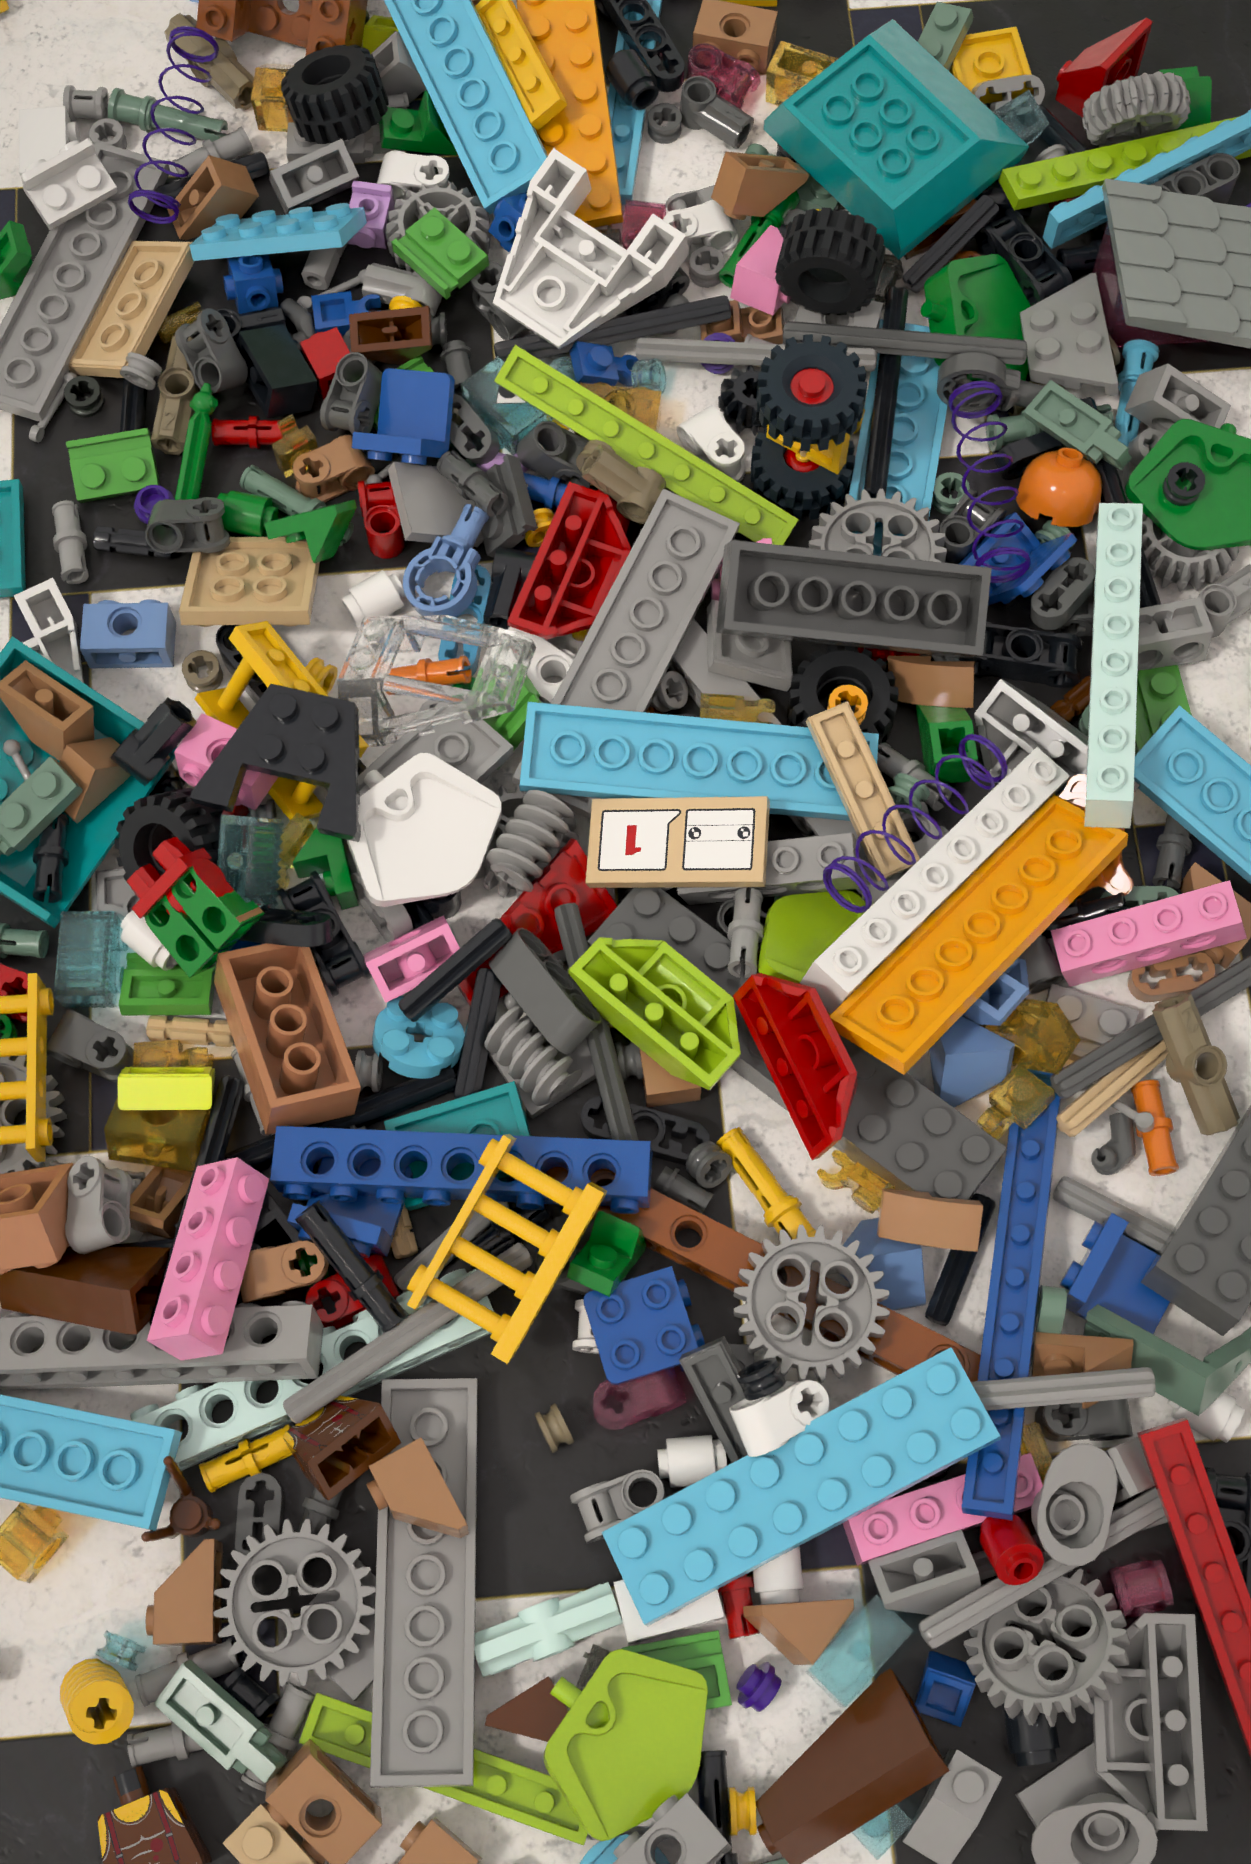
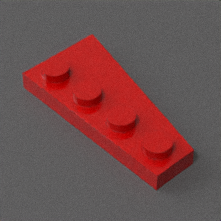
[457,838,617,1005]

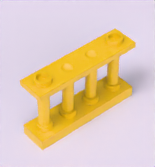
[194,621,369,824]
[0,973,54,1162]
[407,1134,607,1364]

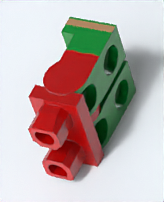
[126,836,265,978]

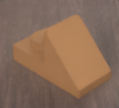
[1032,1332,1133,1409]

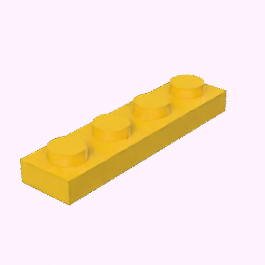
[475,0,568,130]

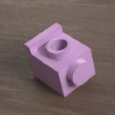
[348,180,395,249]

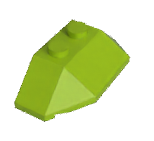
[568,937,741,1090]

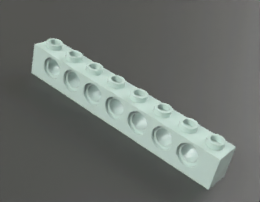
[1084,503,1143,829]
[130,1269,494,1471]

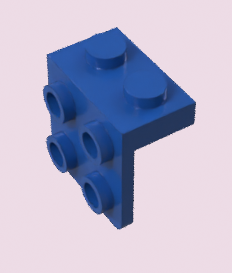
[352,368,455,465]
[959,512,1077,605]
[287,1157,413,1258]
[1060,1213,1170,1334]
[583,1266,705,1385]

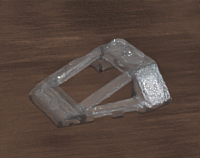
[337,615,536,747]

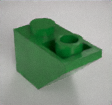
[916,704,978,783]

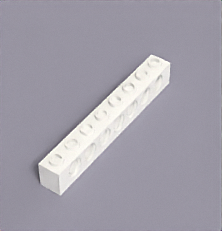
[799,747,1070,1014]

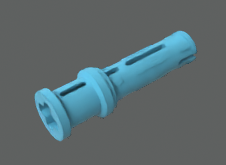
[1114,339,1159,462]

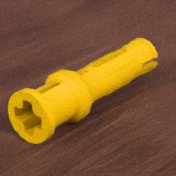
[716,1127,816,1240]

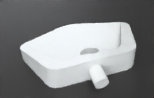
[347,753,502,907]

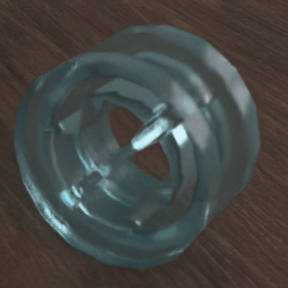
[631,358,666,398]
[95,1630,147,1671]

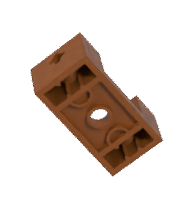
[196,0,368,57]

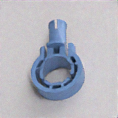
[403,504,489,620]

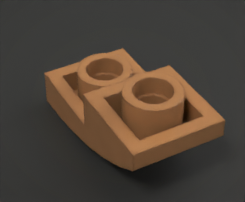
[700,300,784,344]
[888,656,974,708]
[877,1189,983,1252]

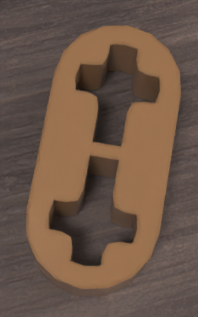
[1127,951,1215,1002]

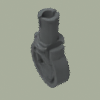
[937,352,1044,411]

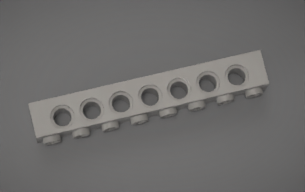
[0,1301,324,1391]

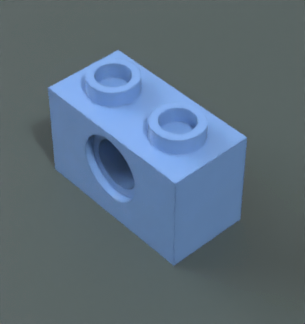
[80,599,176,669]

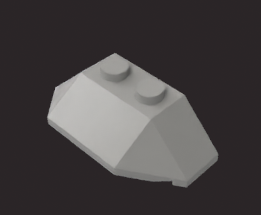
[974,679,1140,796]
[1092,1613,1208,1831]

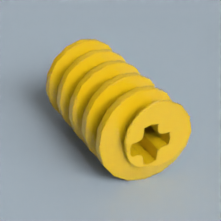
[60,1658,134,1745]

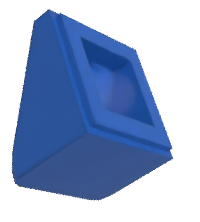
[914,1651,976,1727]

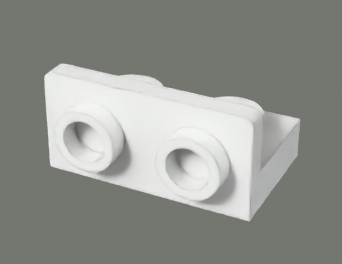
[21,138,117,230]

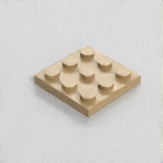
[179,537,320,627]

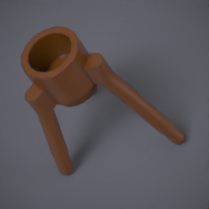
[141,1456,221,1542]

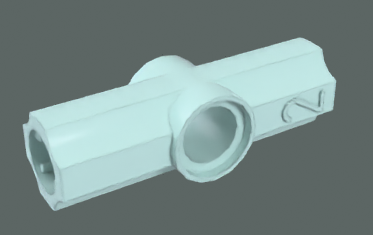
[475,1582,623,1677]

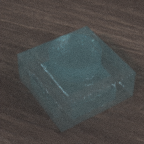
[851,1804,913,1860]

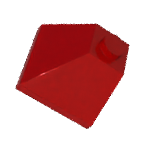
[1055,18,1153,118]

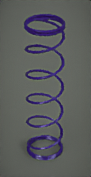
[127,26,219,224]
[948,381,1031,583]
[823,734,1008,913]

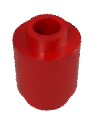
[980,1515,1044,1585]

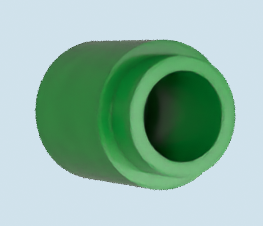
[217,490,279,537]

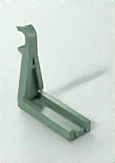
[1083,1304,1251,1416]

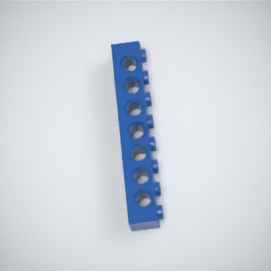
[270,1126,653,1214]

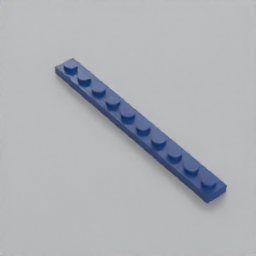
[962,1064,1063,1520]

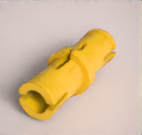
[199,1424,292,1493]

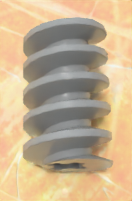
[487,790,575,892]
[485,1004,583,1106]

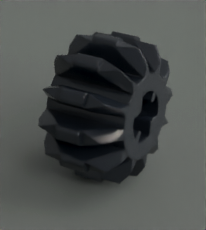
[718,365,764,436]

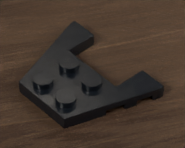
[190,684,361,842]

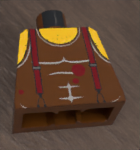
[283,1395,401,1501]
[98,1766,212,1864]

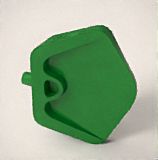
[921,254,1031,381]
[1125,419,1251,550]

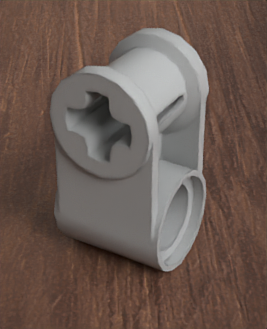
[65,1156,132,1254]
[570,1469,666,1543]

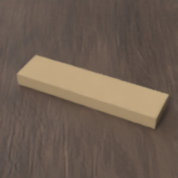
[806,701,920,882]

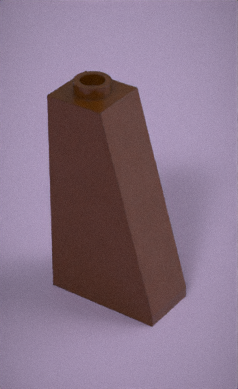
[0,1246,171,1335]
[756,1668,950,1864]

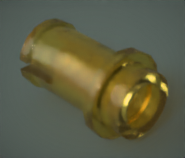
[157,302,203,344]

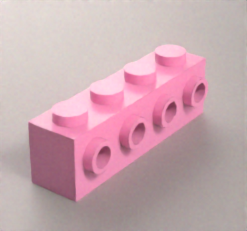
[147,1157,269,1361]

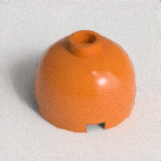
[1016,448,1102,527]

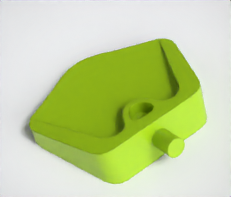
[758,890,868,1016]
[544,1649,708,1841]

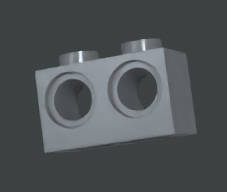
[1138,597,1214,671]

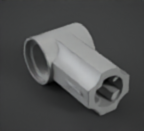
[362,263,443,317]
[1198,564,1251,638]

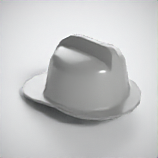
[1031,1444,1118,1566]
[1031,1792,1158,1864]

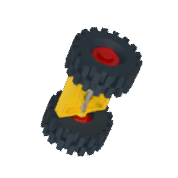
[750,334,867,521]

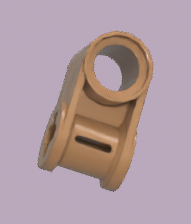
[293,435,375,503]
[240,1241,329,1303]

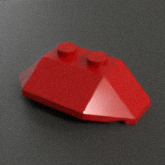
[507,482,631,640]
[733,973,858,1160]

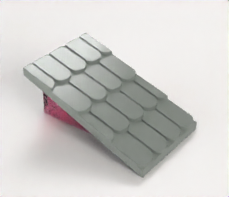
[1092,179,1251,349]

